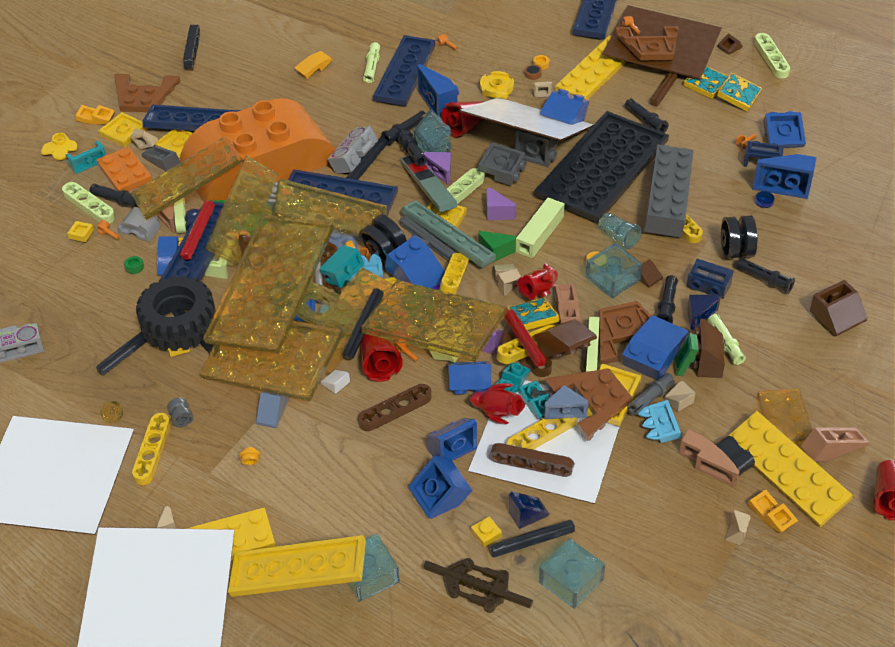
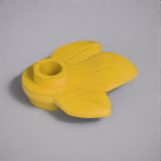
[41,133,77,161]

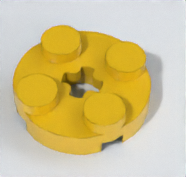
[480,71,514,99]

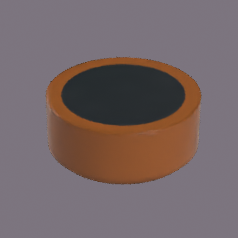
[525,65,542,80]

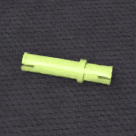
[363,42,380,83]
[707,314,746,365]

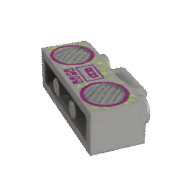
[328,126,378,173]
[0,323,44,363]

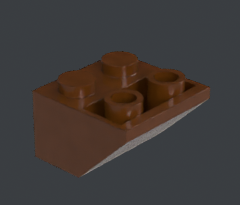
[810,280,868,336]
[534,319,597,359]
[693,319,725,378]

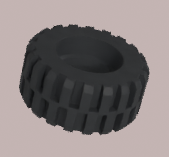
[136,275,217,351]

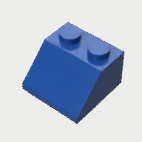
[540,89,589,125]
[449,361,492,394]
[427,418,477,461]
[408,455,473,519]

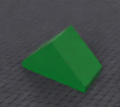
[478,230,517,262]

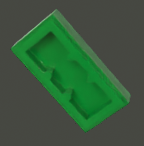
[674,333,699,376]

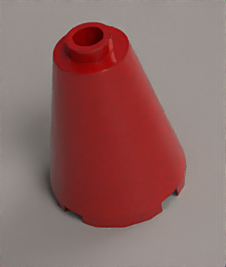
[441,101,485,137]
[361,329,403,382]
[874,460,895,520]

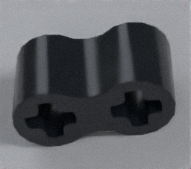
[715,436,755,476]

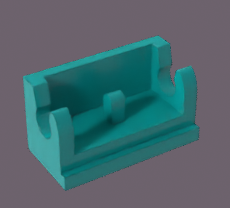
[65,141,106,174]
[319,245,364,288]

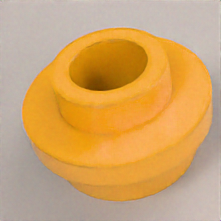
[239,447,261,465]

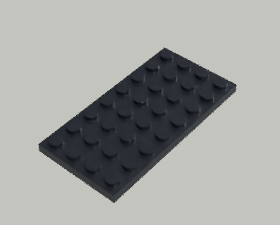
[534,111,669,223]

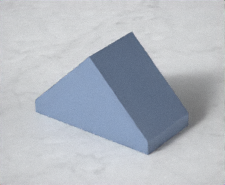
[544,385,588,419]
[256,390,290,428]

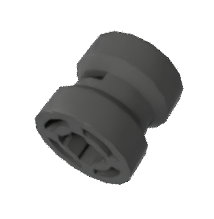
[167,397,194,427]

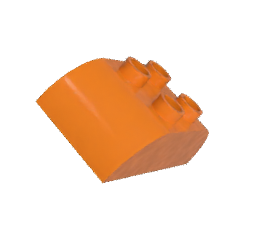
[180,98,336,203]

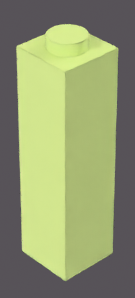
[516,198,564,259]

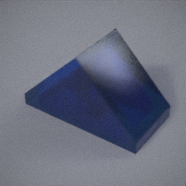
[687,294,721,331]
[509,491,550,529]

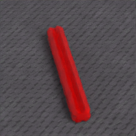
[180,200,215,260]
[504,309,546,367]

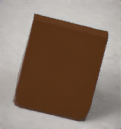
[717,33,743,55]
[635,259,663,288]

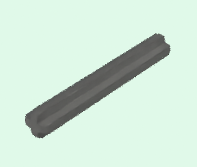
[400,215,455,261]

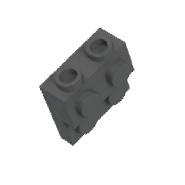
[515,129,558,167]
[478,142,527,186]

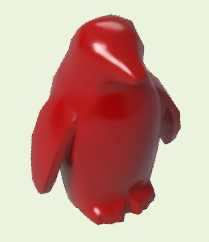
[517,263,558,300]
[470,383,525,424]

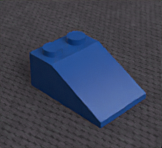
[417,64,459,122]
[752,154,816,199]
[385,235,445,304]
[622,315,689,381]

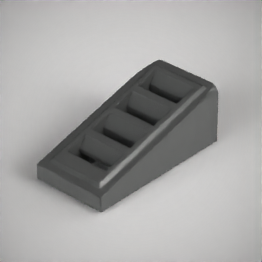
[141,145,180,172]

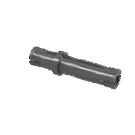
[627,373,675,415]

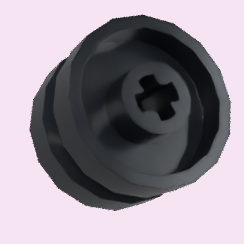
[359,214,407,263]
[721,215,758,259]

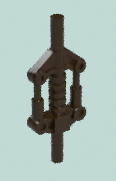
[423,558,533,613]

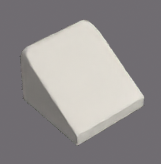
[321,370,350,394]

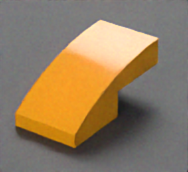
[295,51,332,79]
[75,105,115,125]
[747,490,798,534]

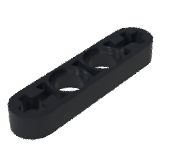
[183,25,200,70]

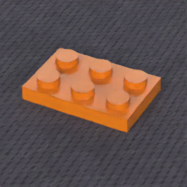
[96,147,152,191]

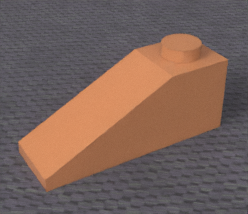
[801,427,869,462]

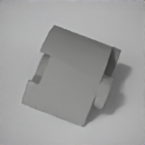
[117,207,161,242]

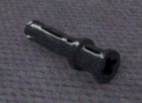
[625,98,669,133]
[381,111,428,146]
[397,130,426,166]
[89,183,143,209]
[736,257,795,294]
[656,275,678,323]

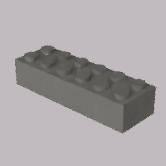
[644,144,694,238]

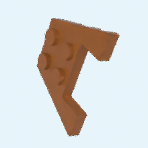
[614,26,679,61]
[114,74,180,112]
[599,301,651,365]
[545,368,632,441]

